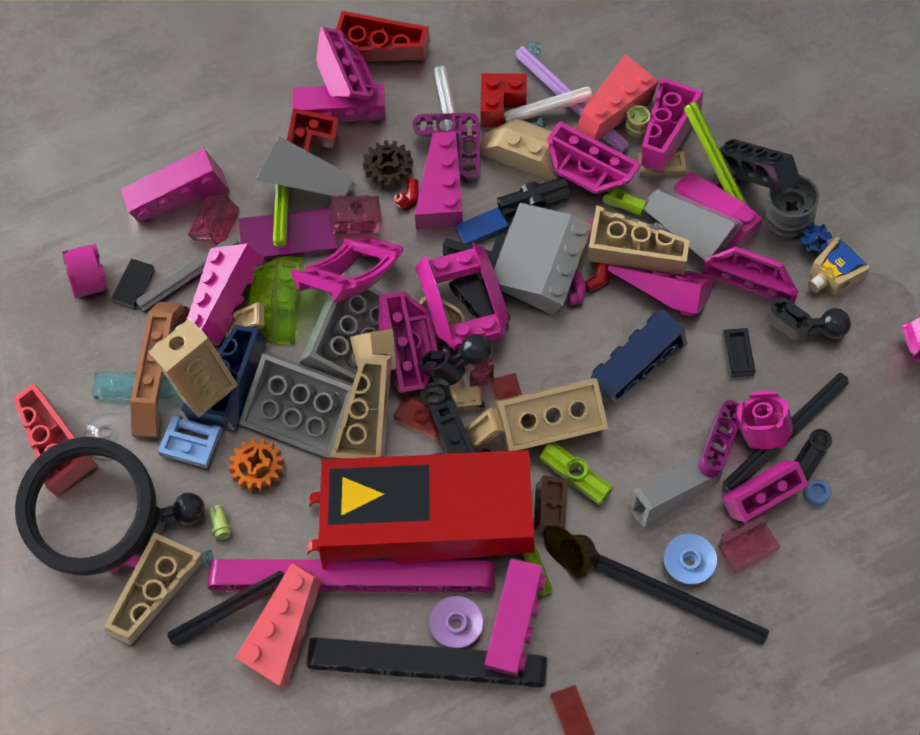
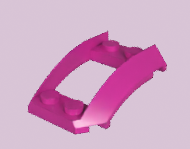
[291,237,404,302]
[415,242,509,351]

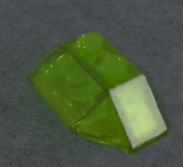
[249,256,305,344]

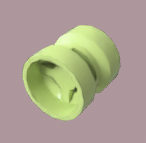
[625,105,650,138]

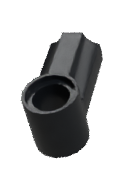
[794,429,832,481]

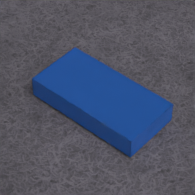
[456,207,509,245]

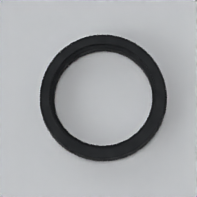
[15,437,156,576]

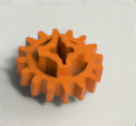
[228,437,285,493]

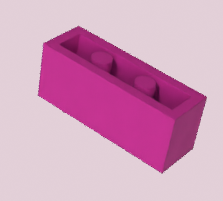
[721,460,809,522]

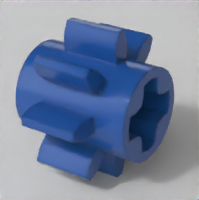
[800,222,832,254]

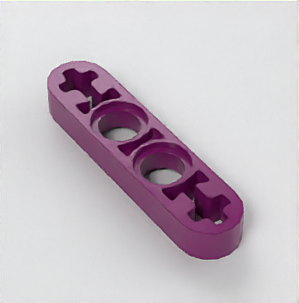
[698,400,739,478]

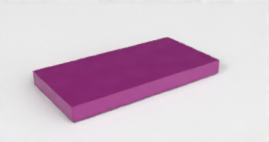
[239,207,338,261]

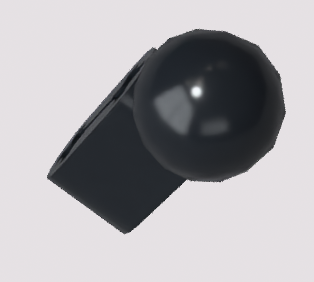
[768,297,851,342]
[418,334,493,385]
[126,493,205,556]

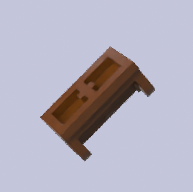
[534,475,568,534]

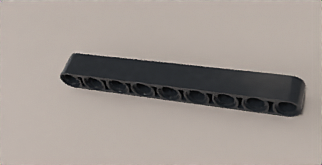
[306,638,548,688]

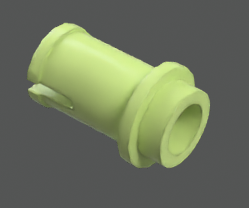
[208,505,232,540]

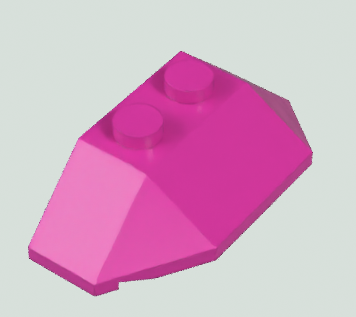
[316,27,377,100]
[547,121,641,194]
[702,247,799,304]
[378,291,438,393]

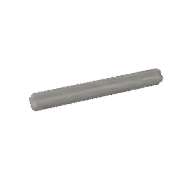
[136,236,240,311]

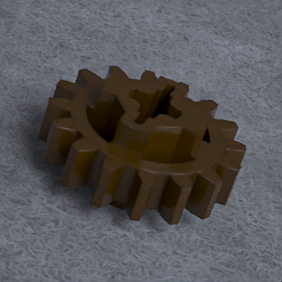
[362,140,413,189]

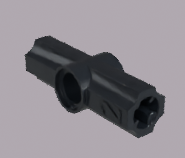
[497,177,570,218]

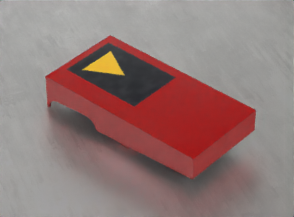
[307,450,535,570]

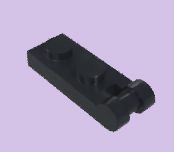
[427,396,475,454]

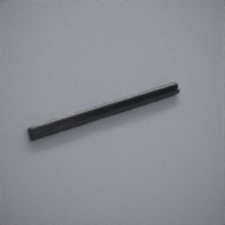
[723,373,849,492]
[595,555,769,644]

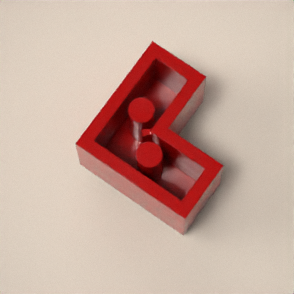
[480,73,527,127]
[287,108,339,152]

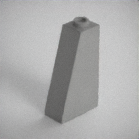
[256,136,356,198]
[644,189,744,260]
[630,455,723,529]

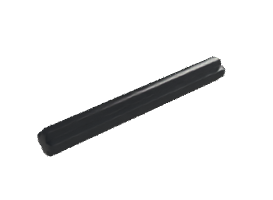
[167,571,285,645]

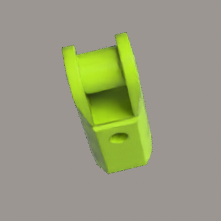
[602,187,647,217]

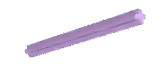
[516,46,629,154]

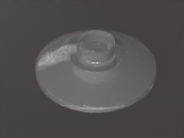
[83,413,134,460]

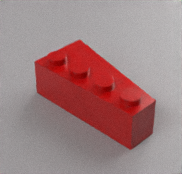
[336,10,430,62]

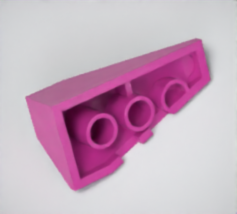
[674,172,762,251]
[608,265,715,316]

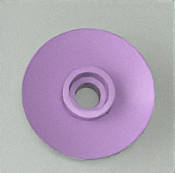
[430,596,483,648]

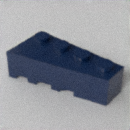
[590,309,687,404]
[181,325,266,430]

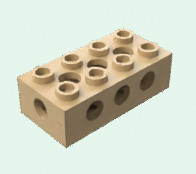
[149,318,238,418]
[494,378,609,451]

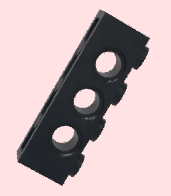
[720,139,801,192]

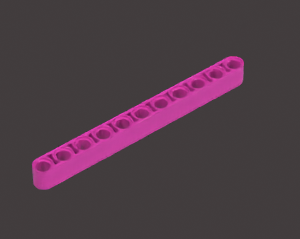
[207,559,495,593]

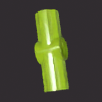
[539,442,614,506]

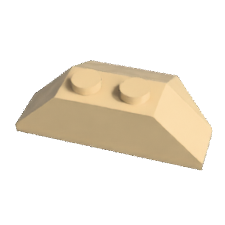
[480,118,564,181]

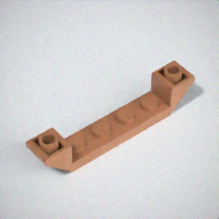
[130,302,183,439]

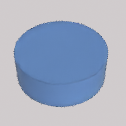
[804,479,831,506]

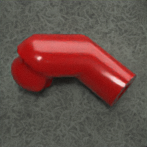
[394,178,419,208]
[585,262,611,292]

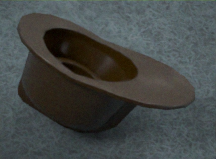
[544,526,601,579]

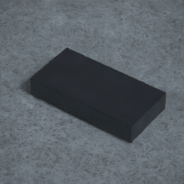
[111,258,154,309]
[722,328,756,378]

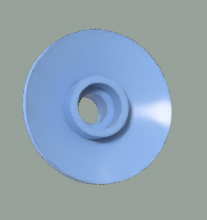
[664,534,717,585]

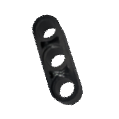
[449,274,511,323]

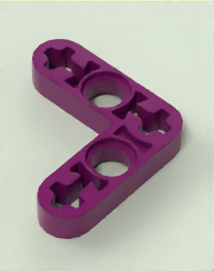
[412,113,481,181]

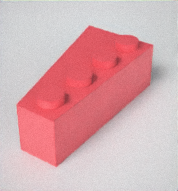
[576,54,659,140]
[13,383,98,497]
[235,563,322,686]

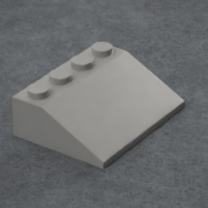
[493,203,592,315]
[299,272,385,383]
[239,353,353,459]

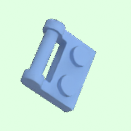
[158,414,223,469]

